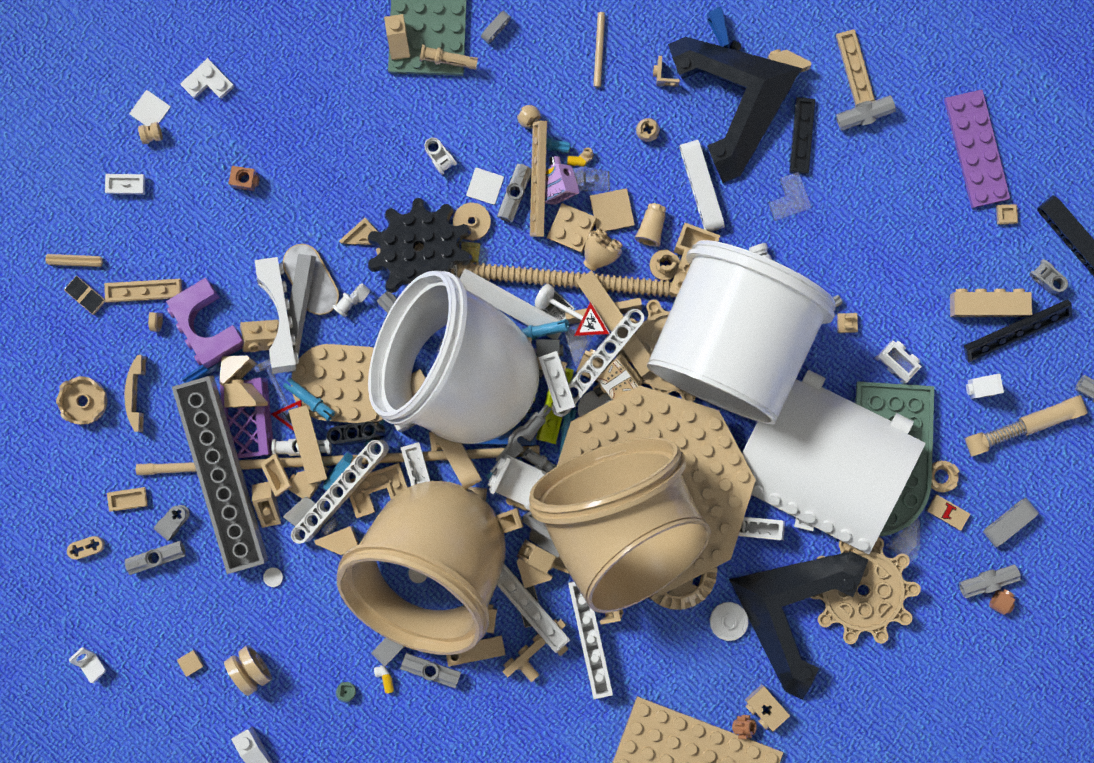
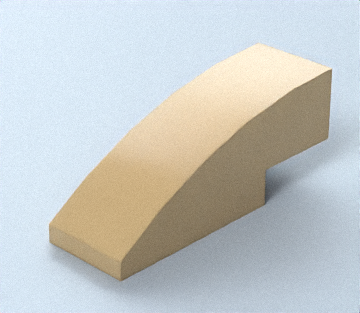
[497,508,524,534]

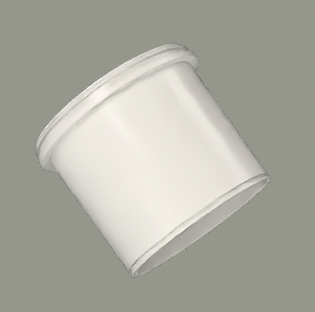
[647,240,836,424]

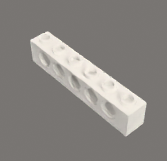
[568,581,613,699]

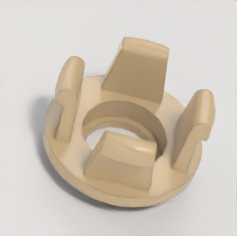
[931,461,960,492]

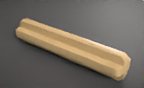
[45,254,103,267]

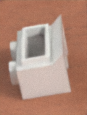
[874,341,922,384]

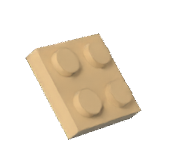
[547,203,597,253]

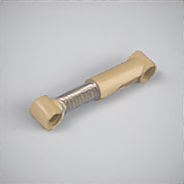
[964,395,1088,457]

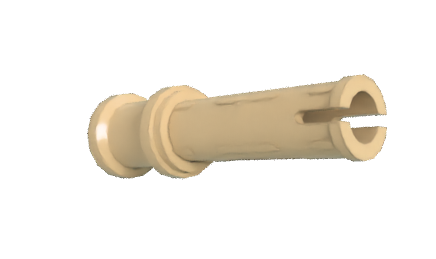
[419,44,478,70]

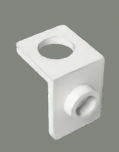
[69,647,106,684]

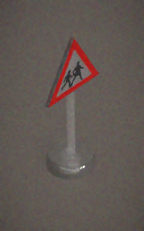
[253,359,302,431]

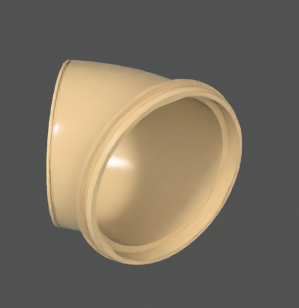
[529,437,711,613]
[337,481,506,655]

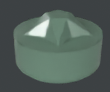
[336,682,356,703]

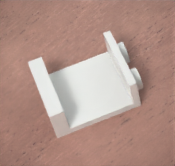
[488,454,547,510]

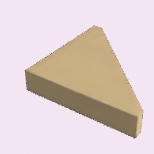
[339,218,378,245]

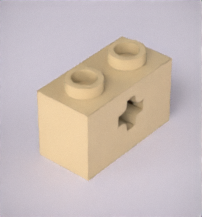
[745,684,790,731]

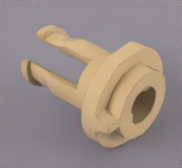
[649,250,680,281]

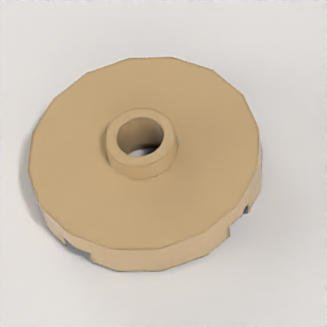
[453,202,491,241]

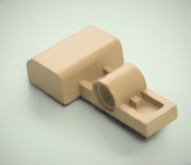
[668,223,720,297]

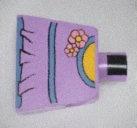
[545,156,579,205]

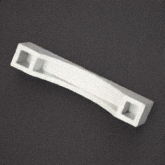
[255,257,299,374]

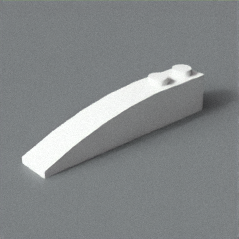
[401,442,431,486]
[738,517,785,540]

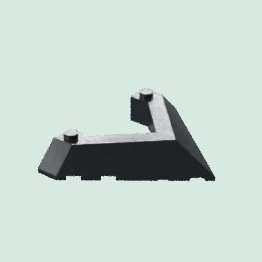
[668,37,802,183]
[729,551,869,700]

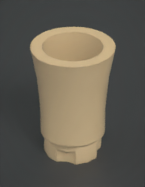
[634,203,667,247]

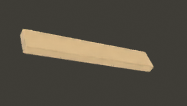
[530,121,547,237]
[575,270,651,377]

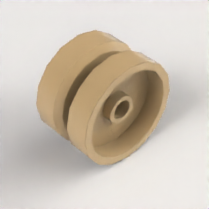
[224,645,272,696]

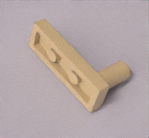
[446,635,506,666]

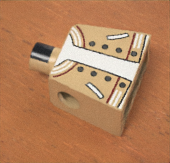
[593,352,642,399]

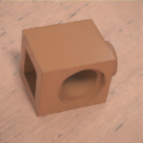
[228,166,259,191]

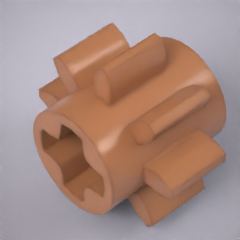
[732,715,757,739]

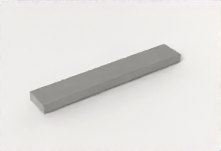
[287,254,316,366]

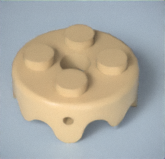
[56,376,107,425]

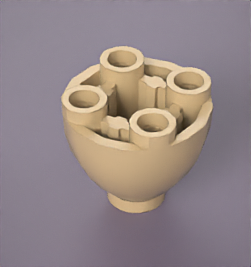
[583,228,623,271]

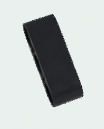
[327,421,385,446]

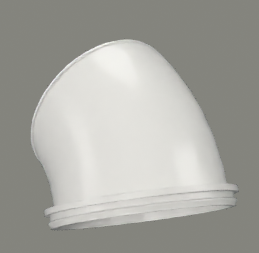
[368,271,539,444]

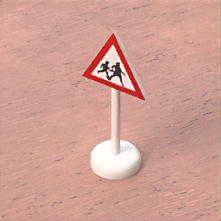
[535,284,610,336]

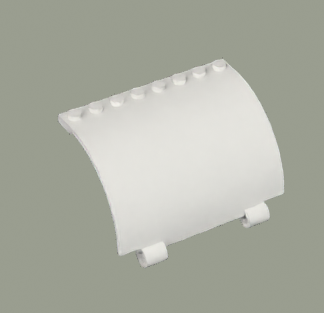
[742,370,926,554]

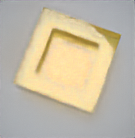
[461,241,481,263]

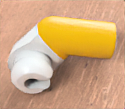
[374,665,394,693]

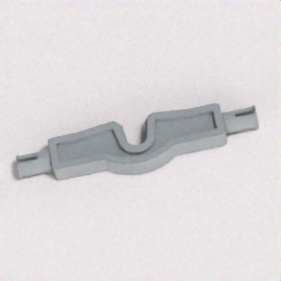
[490,405,552,475]

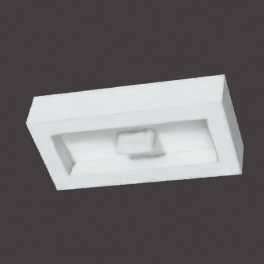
[105,174,145,195]

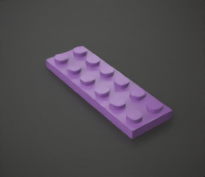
[944,90,1010,209]

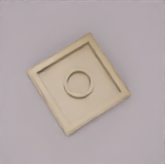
[590,188,634,232]

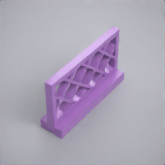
[220,378,273,458]

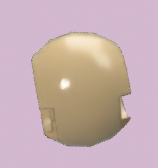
[517,105,541,129]
[636,118,660,142]

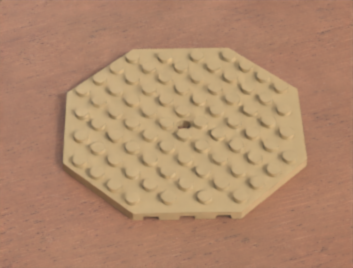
[557,386,756,595]

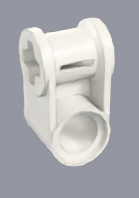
[425,138,457,175]

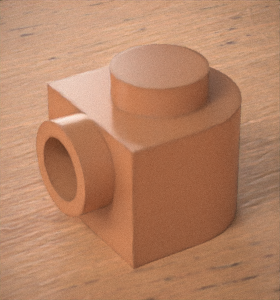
[989,589,1015,615]

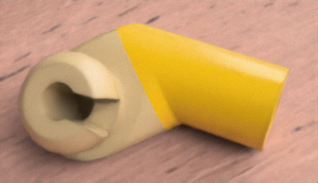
[567,147,594,167]

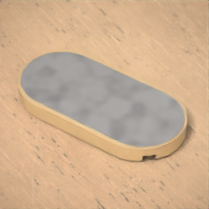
[283,244,339,315]

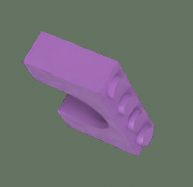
[166,277,244,369]

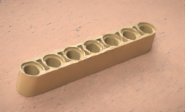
[411,369,482,490]

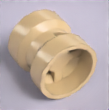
[138,122,163,144]

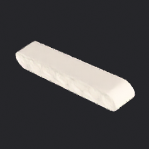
[552,309,644,417]
[291,440,389,544]

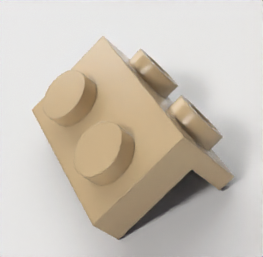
[240,320,279,352]

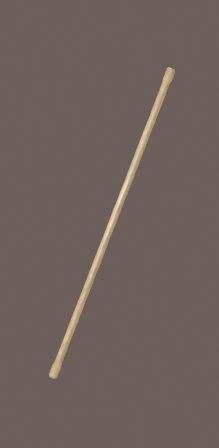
[136,445,540,475]

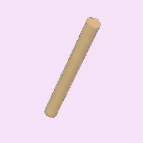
[593,12,605,88]

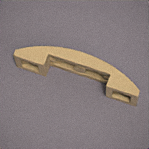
[125,355,146,433]

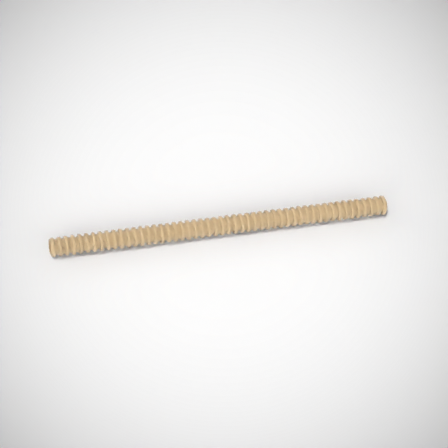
[451,262,674,298]

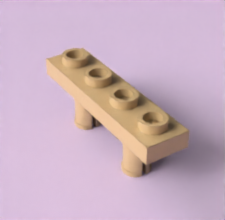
[502,619,568,682]

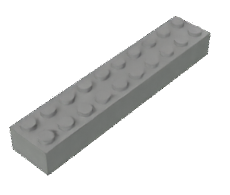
[172,375,268,574]

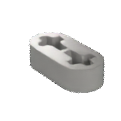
[481,10,511,44]

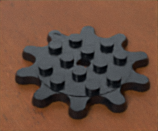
[368,198,472,293]

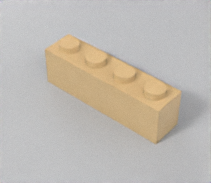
[950,289,1032,317]

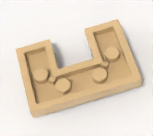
[349,463,408,518]

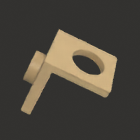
[653,56,680,87]

